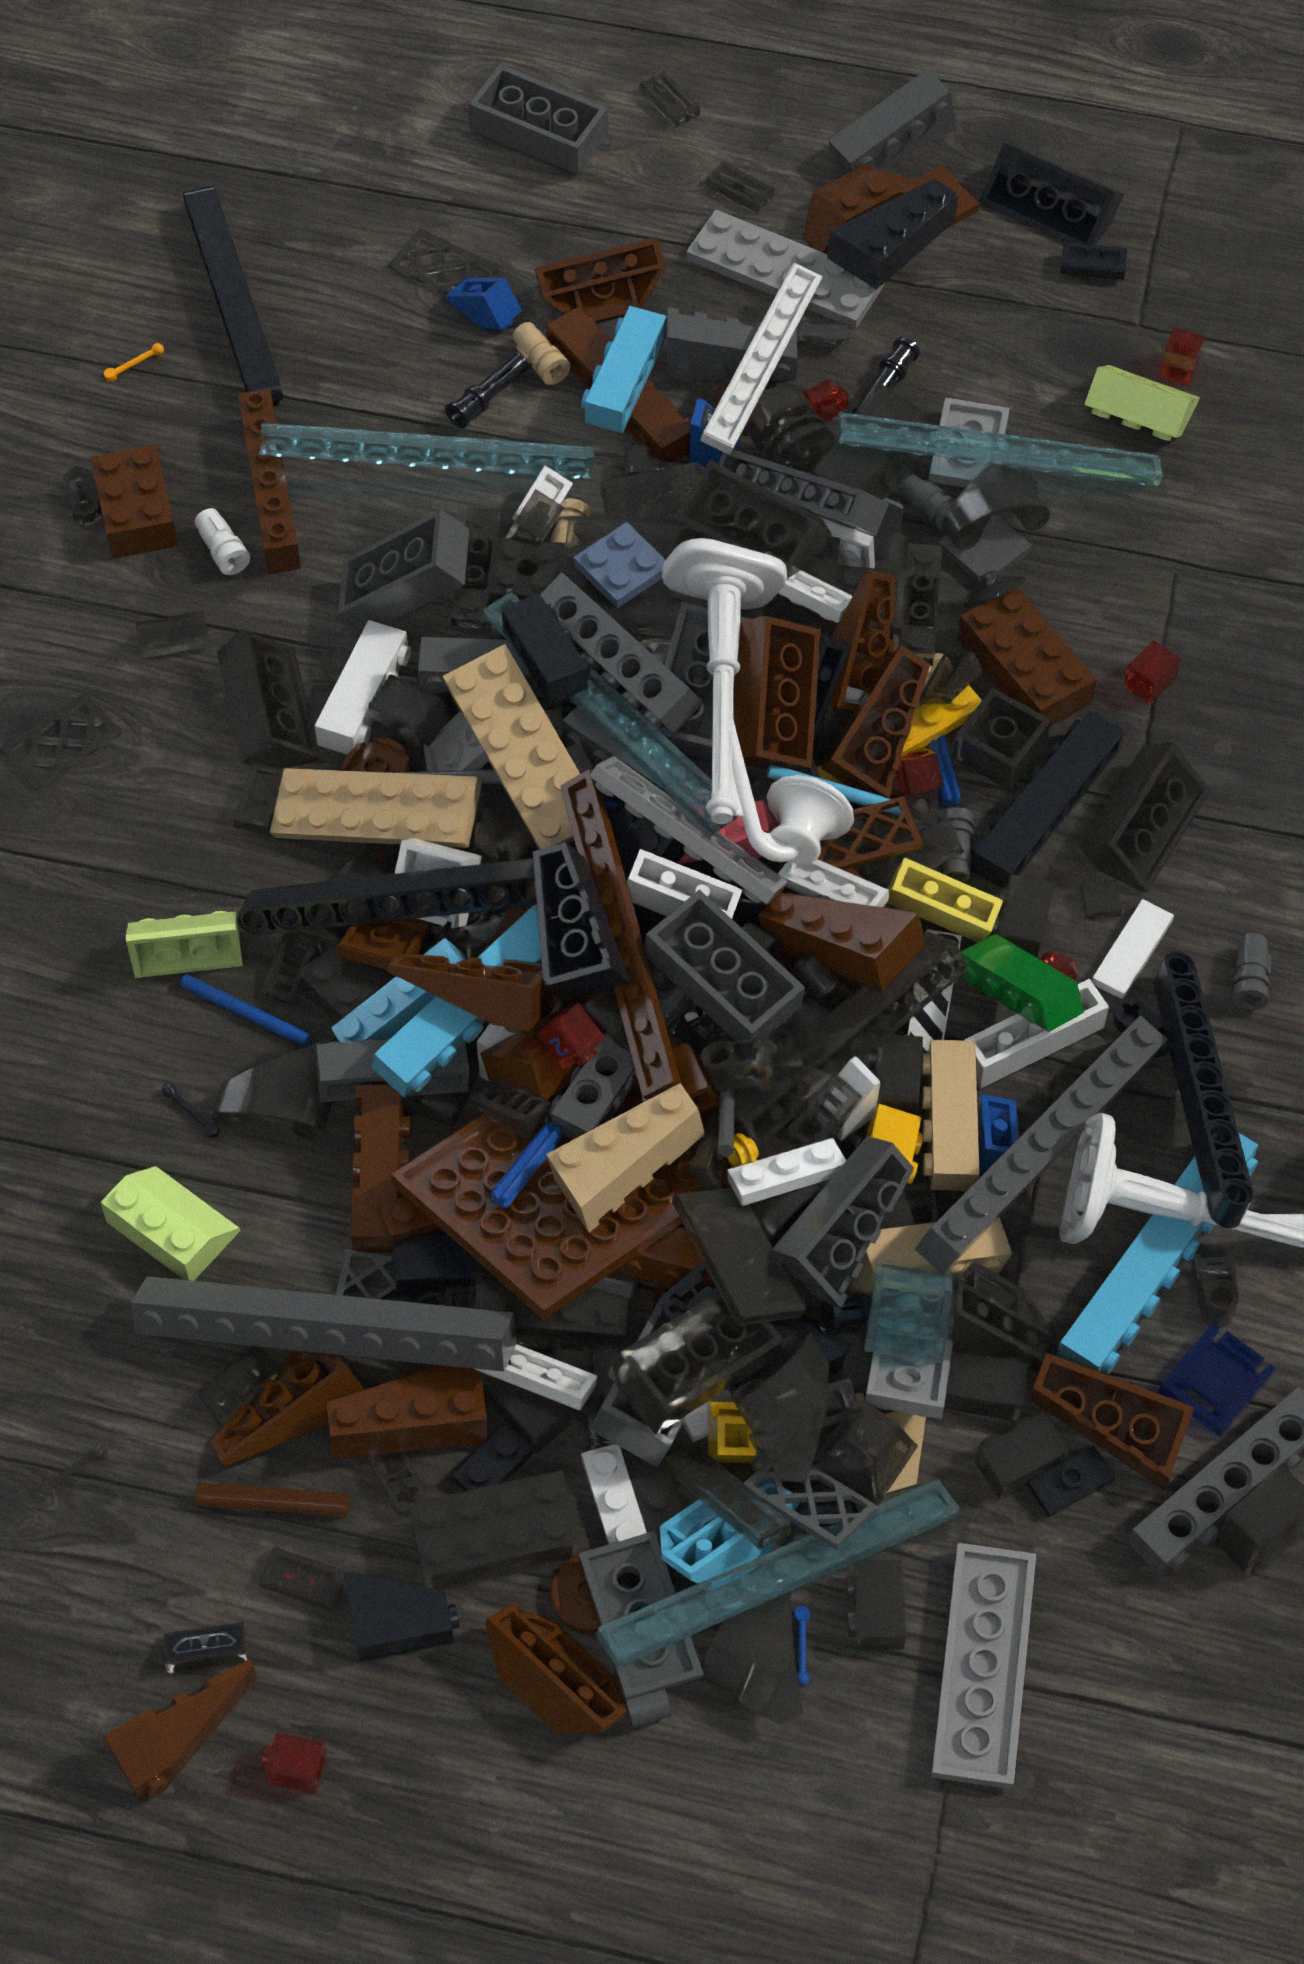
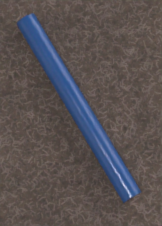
[180,974,311,1047]

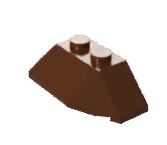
[803,164,916,254]
[534,237,666,322]
[485,1603,627,1734]

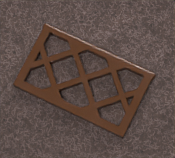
[818,796,923,870]

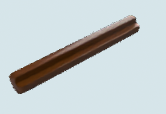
[195,1483,350,1517]

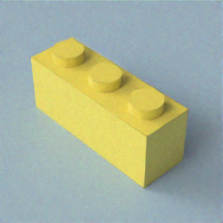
[887,858,1003,942]

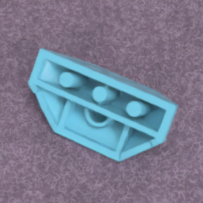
[660,1482,799,1590]

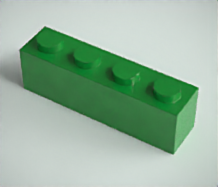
[960,934,1084,1032]

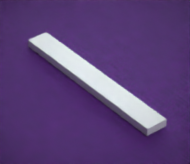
[700,263,823,455]

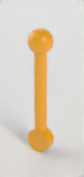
[104,343,164,382]

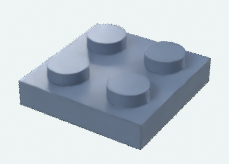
[574,522,666,609]

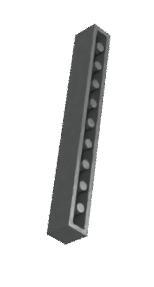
[915,1015,1168,1275]
[131,1276,516,1372]

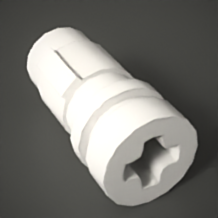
[195,508,250,575]

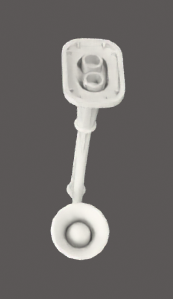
[662,538,854,865]
[1059,1113,1304,1249]

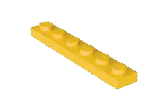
[817,680,985,786]

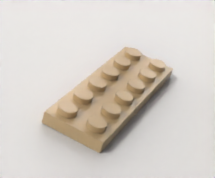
[443,644,580,849]
[270,768,482,848]

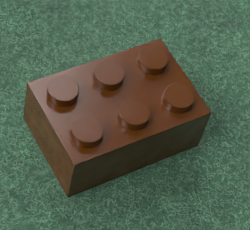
[91,444,178,559]

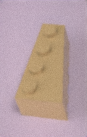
[921,1040,979,1191]
[546,1083,705,1233]
[846,1218,1012,1298]

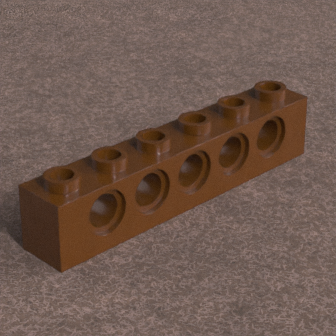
[238,389,301,574]

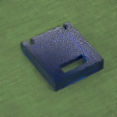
[1158,1322,1276,1438]

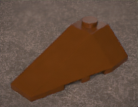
[829,570,895,711]
[388,954,547,1033]
[210,1350,366,1467]
[104,1659,258,1801]

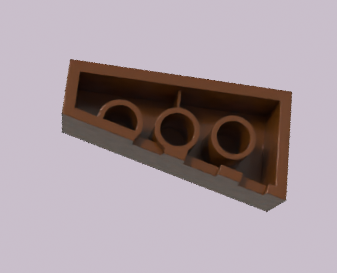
[758,892,925,991]
[351,1084,411,1253]
[1030,1353,1194,1490]
[327,1365,487,1460]

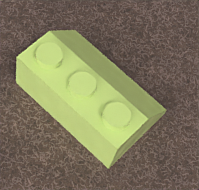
[1084,365,1200,441]
[126,911,243,978]
[101,1166,240,1281]

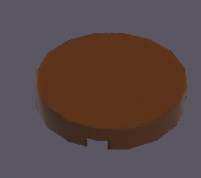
[342,737,411,773]
[550,1556,629,1634]

